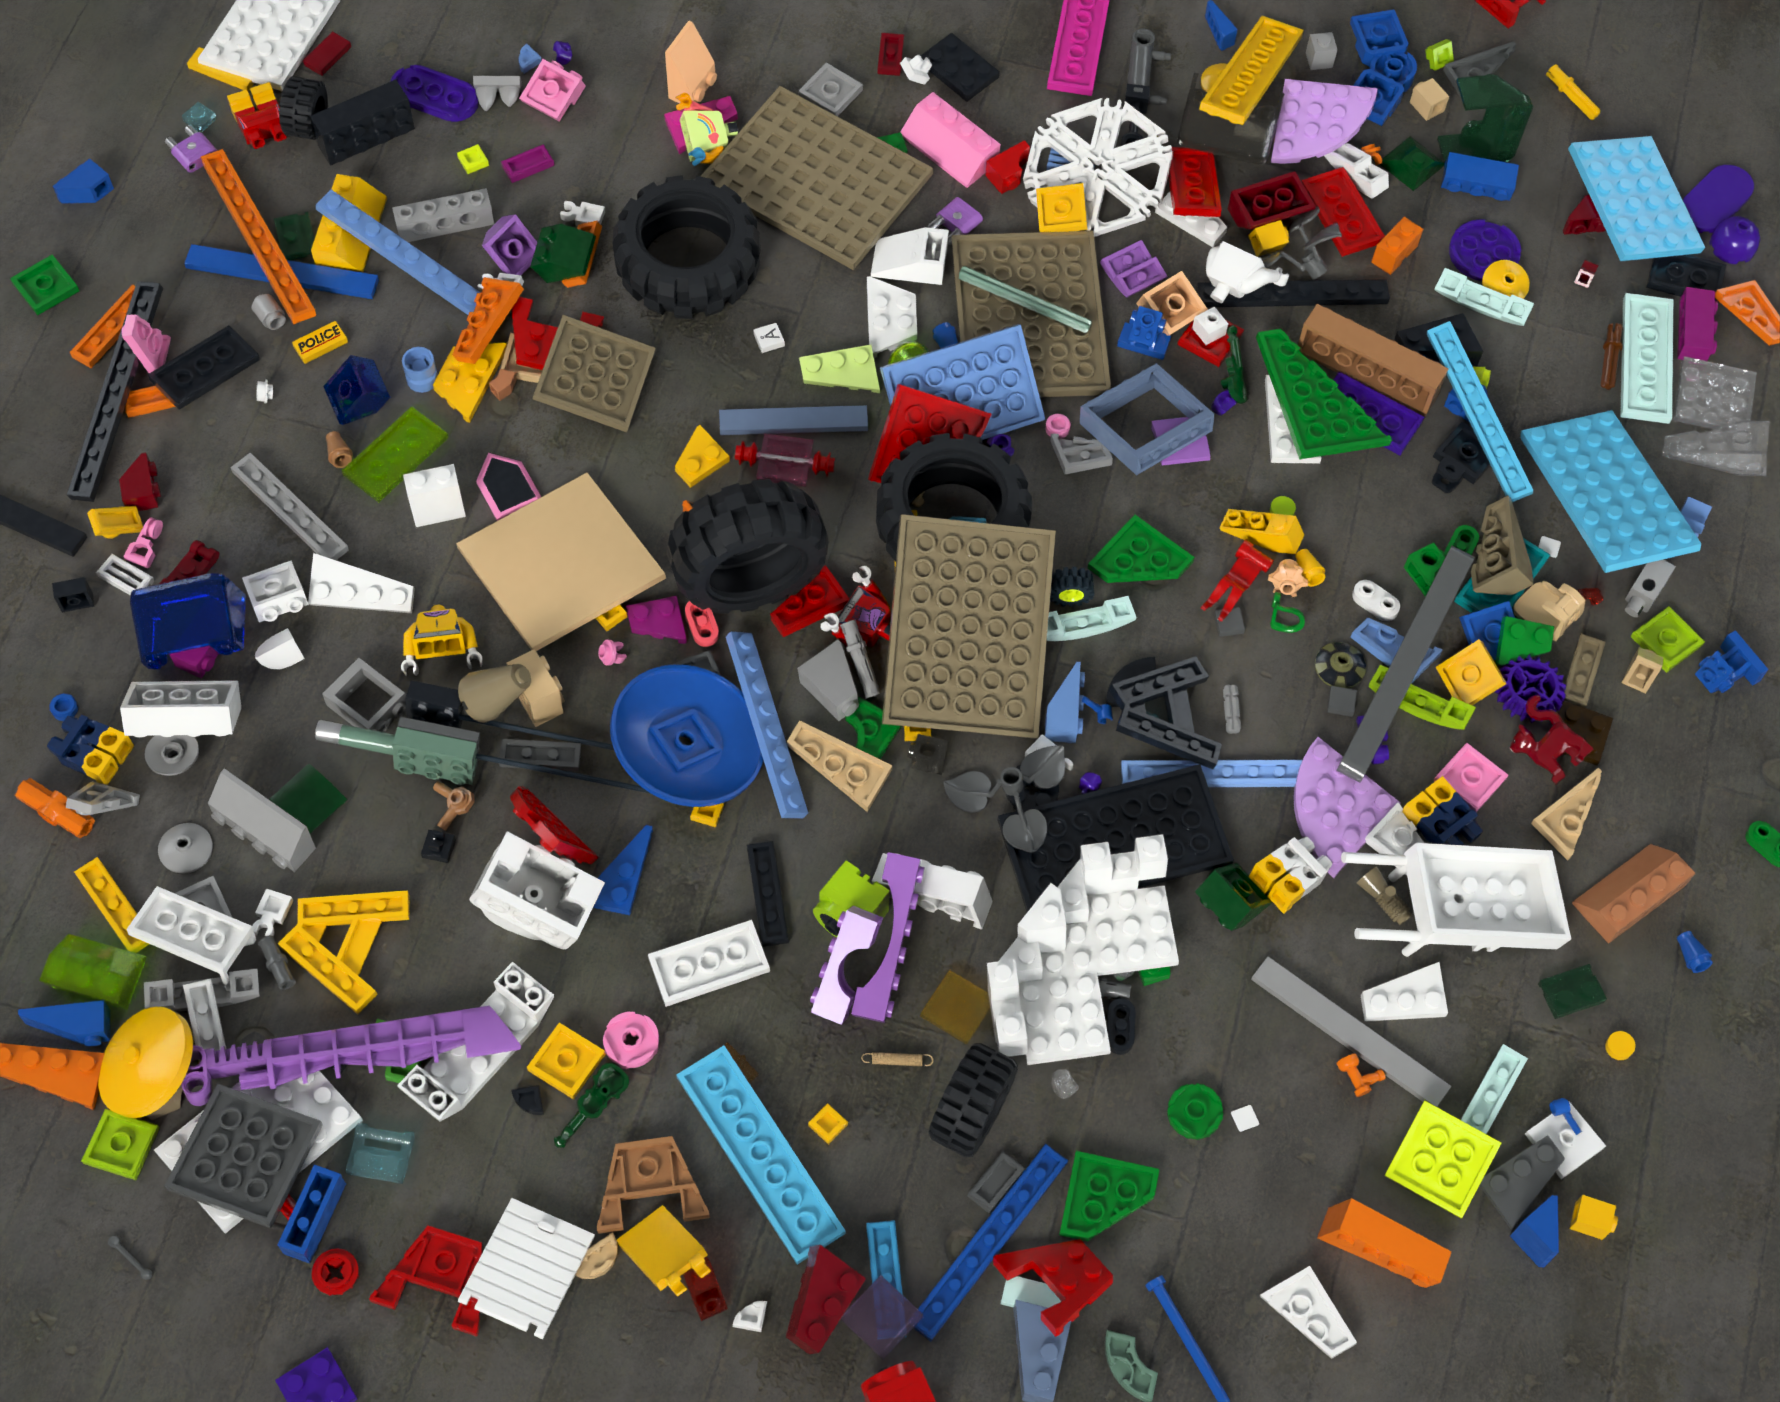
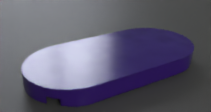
[390,65,479,122]
[1683,165,1754,233]

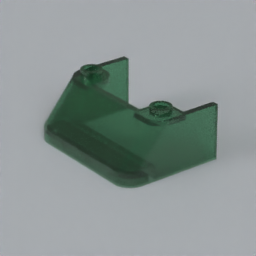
[1437,74,1533,163]

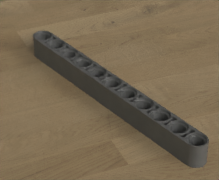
[1336,546,1475,783]

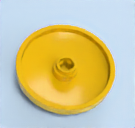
[98,1007,193,1118]

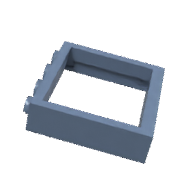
[1080,363,1214,475]

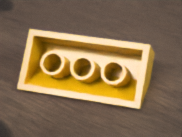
[311,174,387,273]

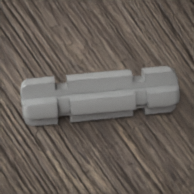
[1223,685,1241,734]

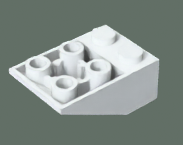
[871,227,949,285]

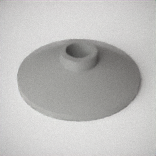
[145,735,199,776]
[158,823,213,874]

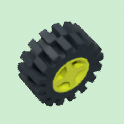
[1050,567,1094,607]

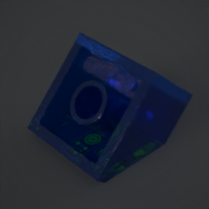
[323,355,390,425]

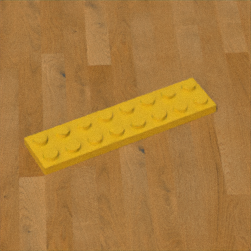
[1199,16,1304,125]

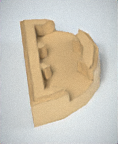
[575,1232,618,1279]

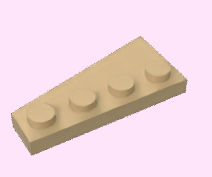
[787,720,892,812]

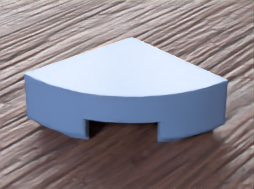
[519,44,542,74]

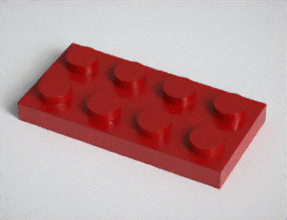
[1168,147,1222,217]
[1301,167,1385,257]

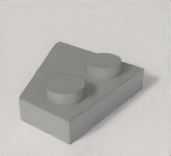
[1050,434,1113,474]
[66,781,140,815]

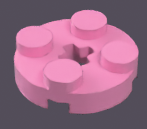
[603,1012,659,1069]

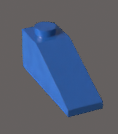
[18,1000,110,1046]

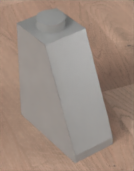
[797,640,859,721]

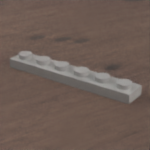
[231,453,349,560]

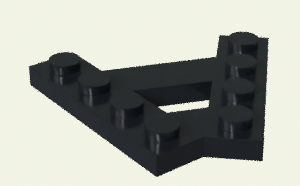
[1109,656,1222,769]

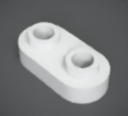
[1352,580,1400,621]

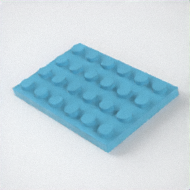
[1568,136,1705,261]

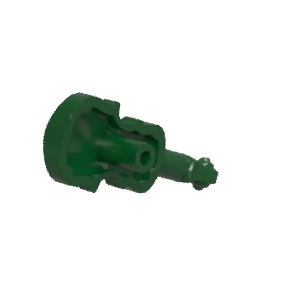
[1221,325,1249,404]
[554,1063,629,1148]

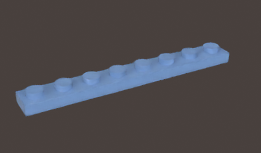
[316,189,481,315]
[726,631,808,818]

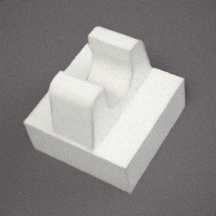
[900,55,932,85]

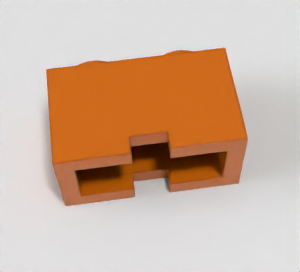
[1371,217,1423,275]

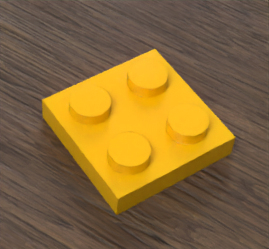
[1036,183,1087,232]
[1436,639,1507,705]
[527,1022,606,1100]

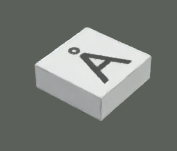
[753,323,785,353]

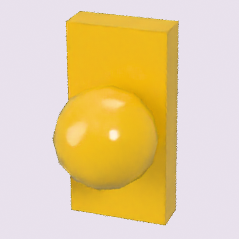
[87,506,143,539]

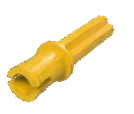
[1546,64,1600,120]

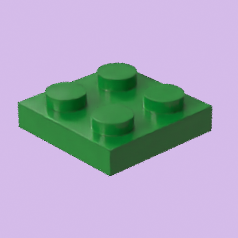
[10,255,79,316]

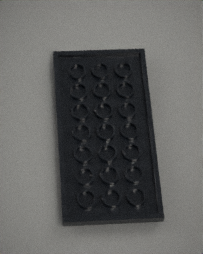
[997,764,1234,912]

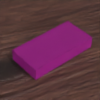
[501,144,554,183]

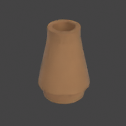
[326,431,353,468]

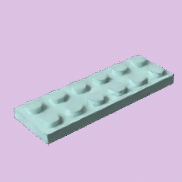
[1620,293,1673,424]

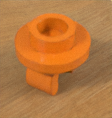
[1361,144,1382,166]

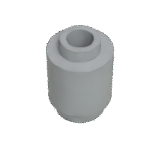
[251,294,286,330]

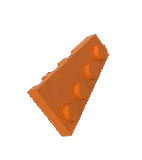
[452,277,524,364]
[0,1043,105,1110]

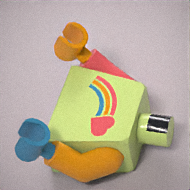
[675,93,738,166]

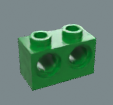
[1404,543,1458,596]

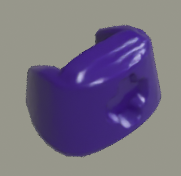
[553,41,573,65]
[1211,390,1237,416]
[1079,772,1102,794]

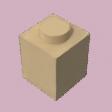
[1410,78,1449,121]

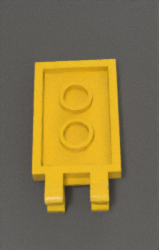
[616,1205,711,1297]

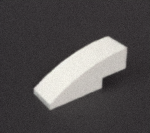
[1324,143,1389,199]

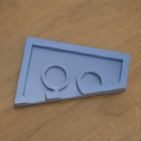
[1350,618,1443,684]

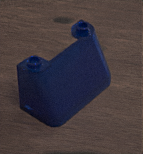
[130,573,246,670]

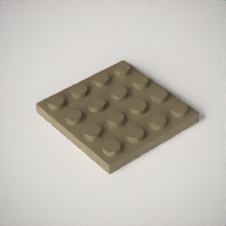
[533,315,656,432]

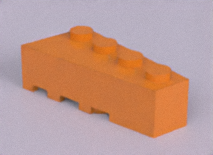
[1317,1198,1452,1288]

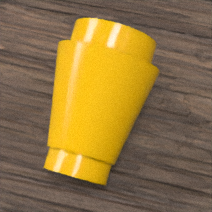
[1295,549,1326,587]

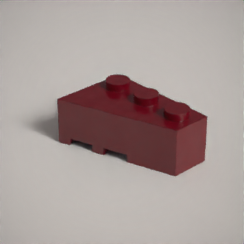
[786,1244,866,1354]

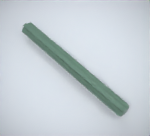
[959,266,1092,333]

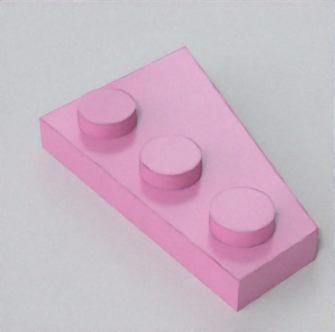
[122,315,171,373]

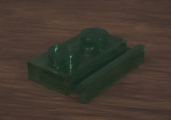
[274,211,315,260]
[1538,964,1607,1019]

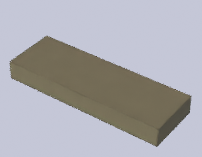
[1564,633,1606,708]

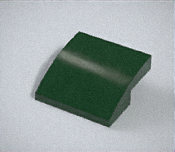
[269,764,348,834]

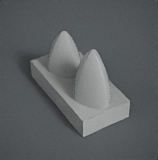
[473,76,522,111]

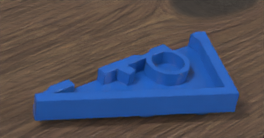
[593,825,653,915]

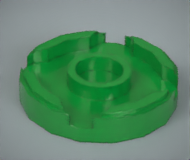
[1167,1083,1223,1140]

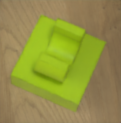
[1425,39,1454,71]

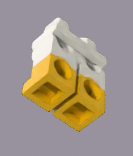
[1249,837,1332,914]

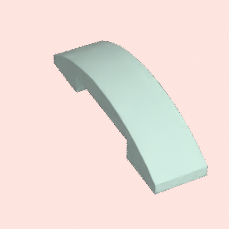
[1435,268,1534,326]
[1047,596,1137,641]

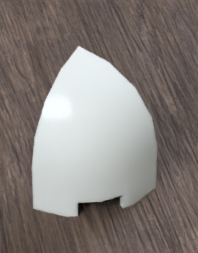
[255,628,305,669]

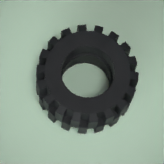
[279,76,328,140]

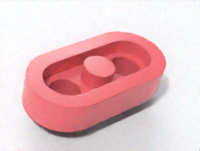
[685,601,719,647]

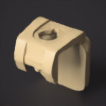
[1513,581,1585,641]

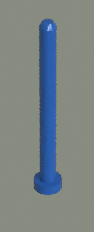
[1145,1275,1230,1402]

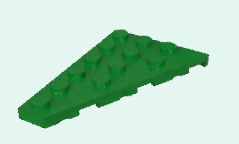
[1256,329,1392,460]

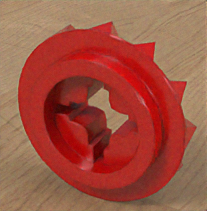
[311,1249,359,1296]

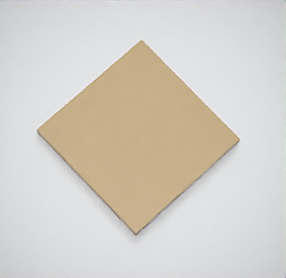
[456,473,666,651]

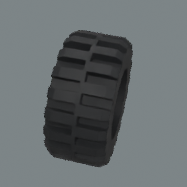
[928,1043,1018,1157]

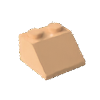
[1136,271,1208,336]

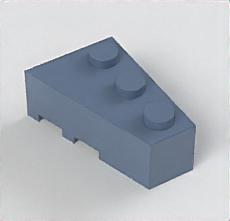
[1013,1300,1071,1402]

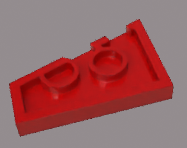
[770,565,850,637]

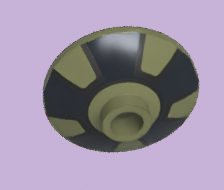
[1315,642,1366,689]

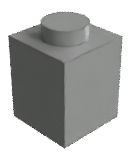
[1306,32,1337,70]

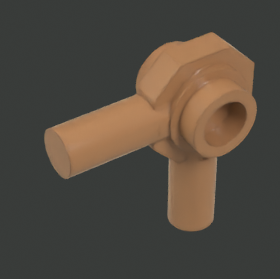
[433,781,474,831]

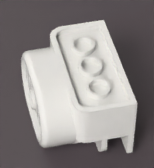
[469,831,605,949]

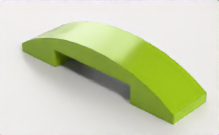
[1369,665,1476,730]

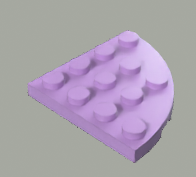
[1271,79,1378,164]
[1294,737,1400,878]

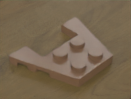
[597,1136,710,1234]

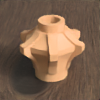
[1268,559,1308,597]

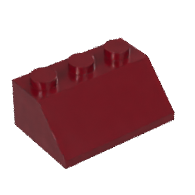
[1228,171,1316,229]

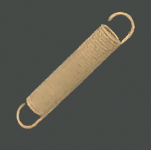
[861,1052,933,1067]

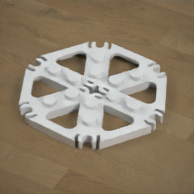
[1023,98,1173,237]

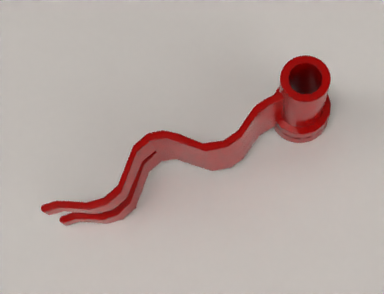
[1201,539,1274,622]

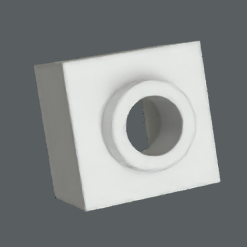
[1192,307,1228,345]

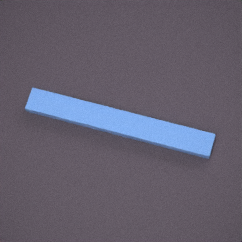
[1121,760,1302,787]

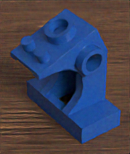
[1117,306,1171,360]
[1695,630,1769,693]

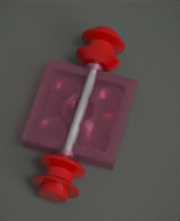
[735,433,835,487]

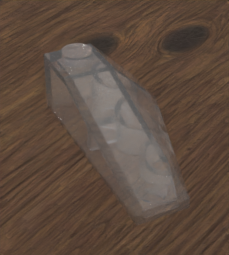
[1663,421,1770,476]

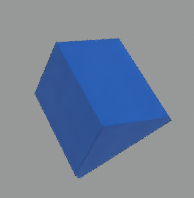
[1510,1195,1559,1268]

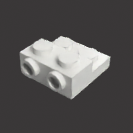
[242,561,309,622]

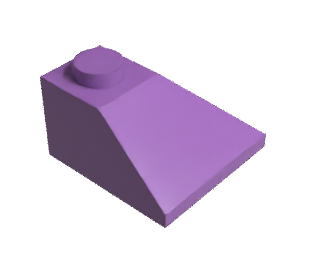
[482,214,537,275]

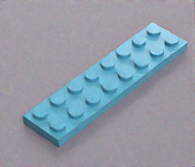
[676,1045,846,1265]

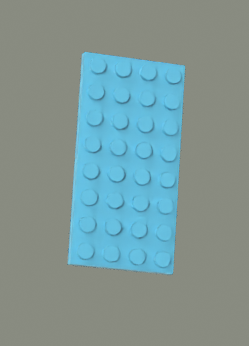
[1520,410,1701,573]

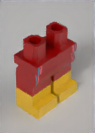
[227,82,287,149]

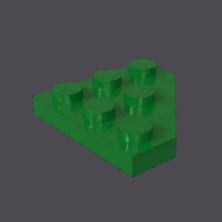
[1087,515,1195,583]
[1059,1151,1160,1241]

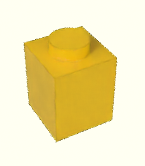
[1248,220,1289,257]
[1569,1195,1618,1240]

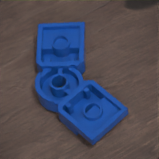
[1350,9,1417,126]

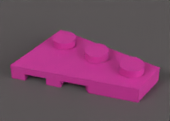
[664,96,738,154]

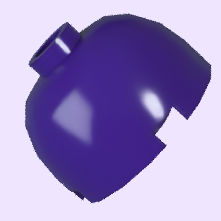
[1709,216,1760,264]

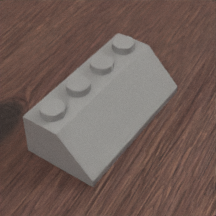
[208,768,316,872]

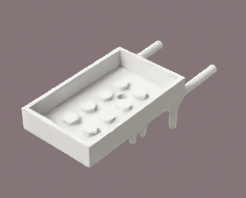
[1341,843,1571,957]

